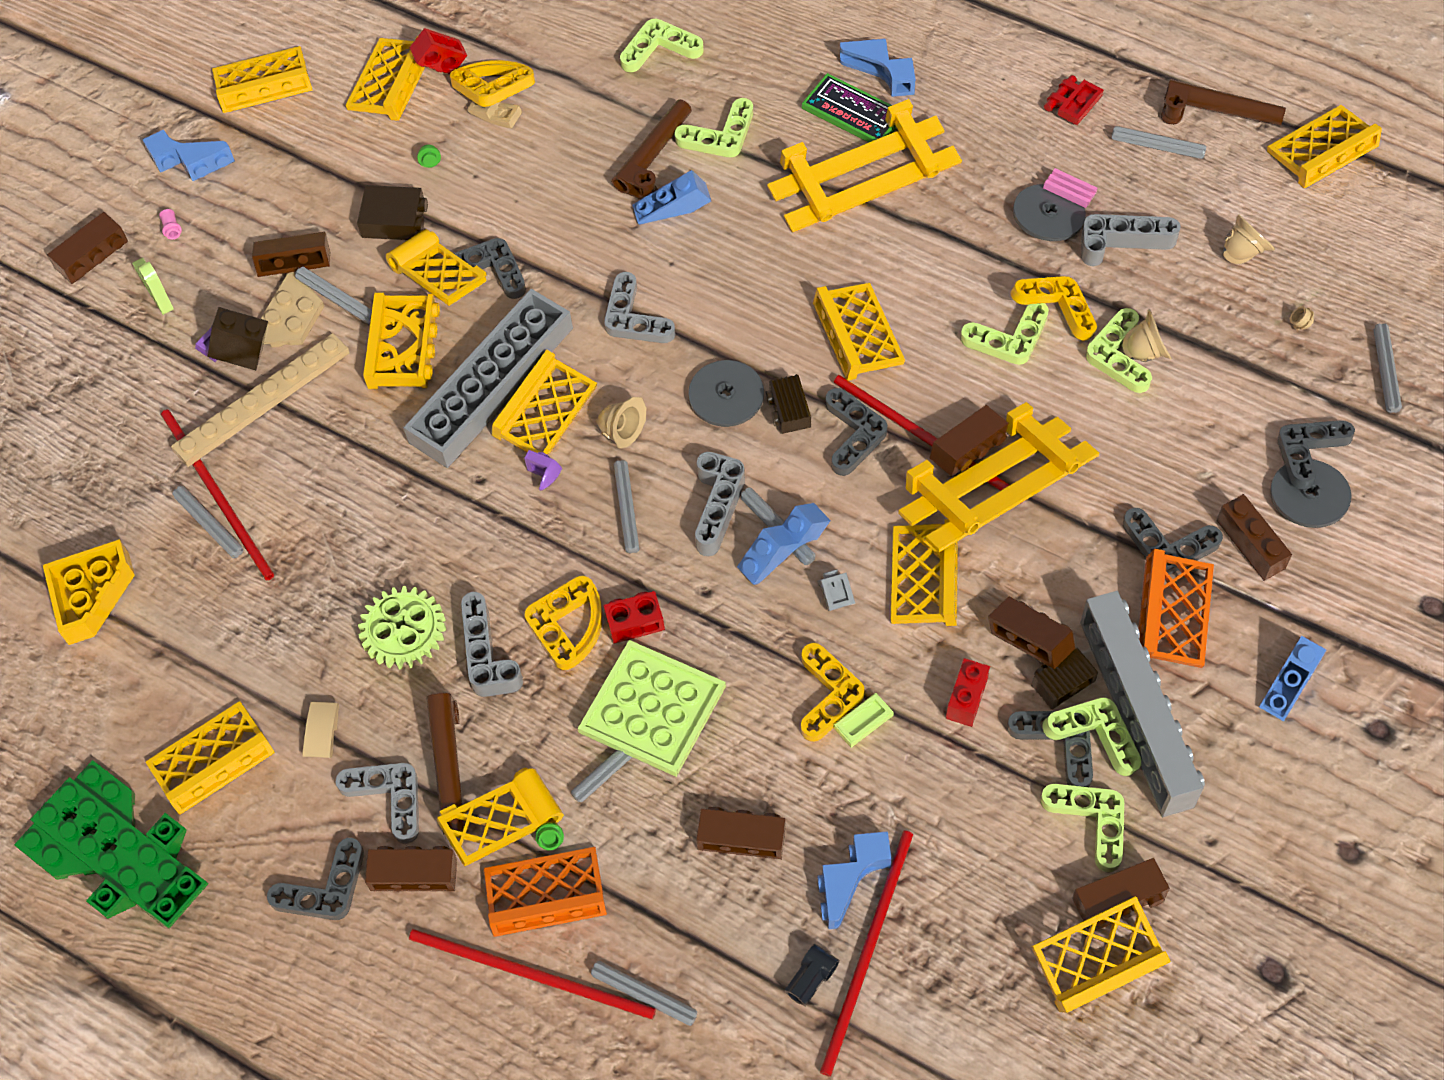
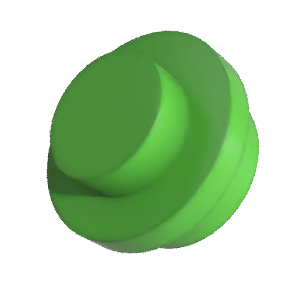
[417,145,441,168]
[535,822,564,850]

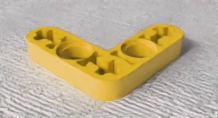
[1010,276,1097,341]
[801,643,864,742]

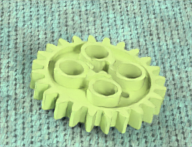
[358,586,446,669]

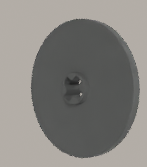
[1013,184,1086,241]
[689,360,764,427]
[1270,460,1352,528]

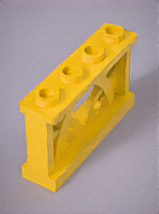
[363,293,440,389]

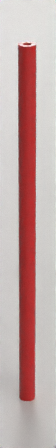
[834,375,1023,504]
[161,409,274,581]
[820,830,914,1077]
[409,929,656,1020]

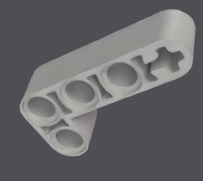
[1081,214,1181,266]
[695,452,745,557]
[461,592,523,697]

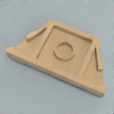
[261,272,324,348]

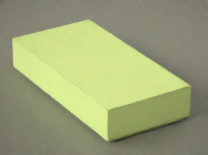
[834,693,894,748]

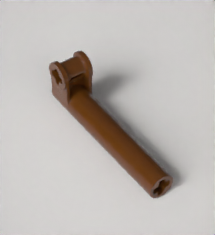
[1161,79,1286,126]
[611,99,692,200]
[426,693,465,835]

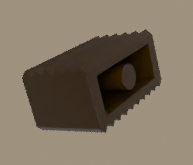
[766,374,811,434]
[1032,648,1098,710]

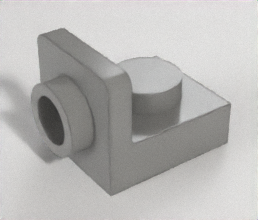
[817,569,855,611]

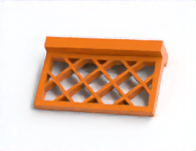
[1139,549,1214,668]
[484,847,607,937]

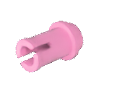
[159,209,182,240]

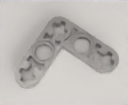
[605,272,675,343]
[335,763,419,844]

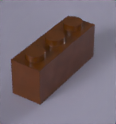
[47,212,128,284]
[252,231,331,277]
[930,405,1009,477]
[1216,494,1292,581]
[988,596,1075,669]
[696,807,786,860]
[365,846,457,891]
[1072,858,1170,929]

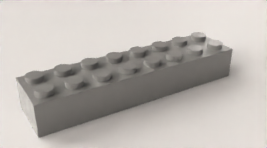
[403,289,573,468]
[1080,590,1205,818]

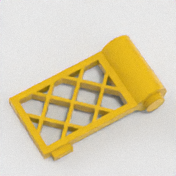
[386,229,487,306]
[437,767,564,867]

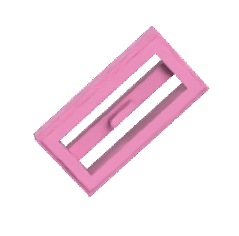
[1043,168,1098,208]

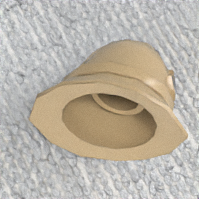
[1223,214,1275,264]
[1122,309,1172,362]
[597,397,646,448]

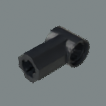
[785,944,840,1007]

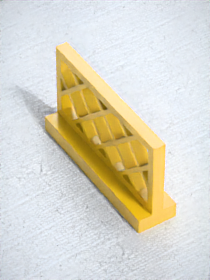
[345,36,425,121]
[212,46,312,113]
[1267,105,1382,188]
[813,283,905,381]
[492,350,597,455]
[891,519,958,626]
[145,701,275,815]
[1031,896,1171,1013]

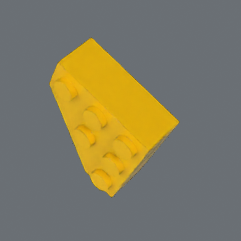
[43,539,135,645]

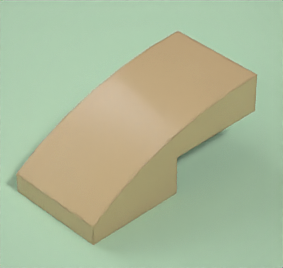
[467,101,522,129]
[303,702,339,758]

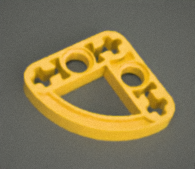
[450,60,535,107]
[525,576,603,670]

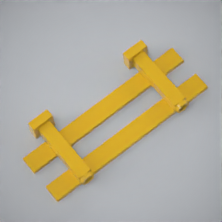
[767,99,962,233]
[898,402,1099,552]

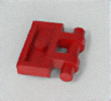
[1044,75,1104,125]

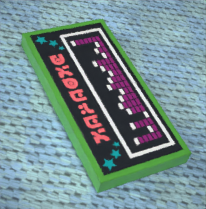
[802,73,897,142]

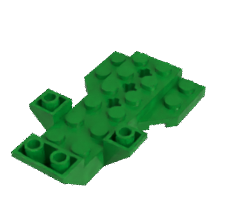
[14,760,208,929]

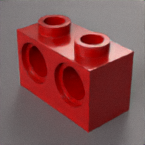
[409,28,468,74]
[603,591,665,644]
[946,658,990,727]

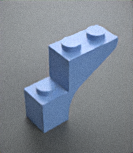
[840,39,916,97]
[142,130,235,181]
[737,503,831,585]
[817,832,891,929]

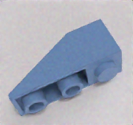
[632,170,711,225]
[1259,636,1327,721]

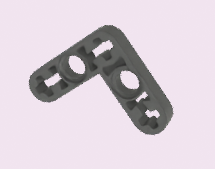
[441,238,526,299]
[826,388,888,476]
[1278,420,1355,489]
[1123,508,1223,575]
[1007,711,1093,787]
[267,838,364,920]

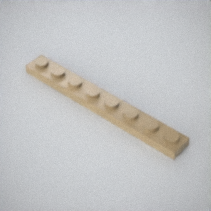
[171,333,350,467]

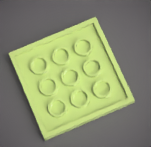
[578,640,726,777]

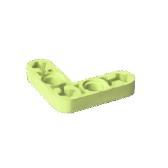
[620,19,704,72]
[675,98,753,157]
[132,257,174,315]
[961,303,1049,365]
[1086,308,1152,393]
[1042,698,1141,776]
[1040,784,1125,872]

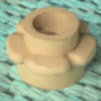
[1290,306,1314,330]

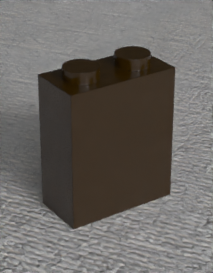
[357,185,428,240]
[207,307,268,371]

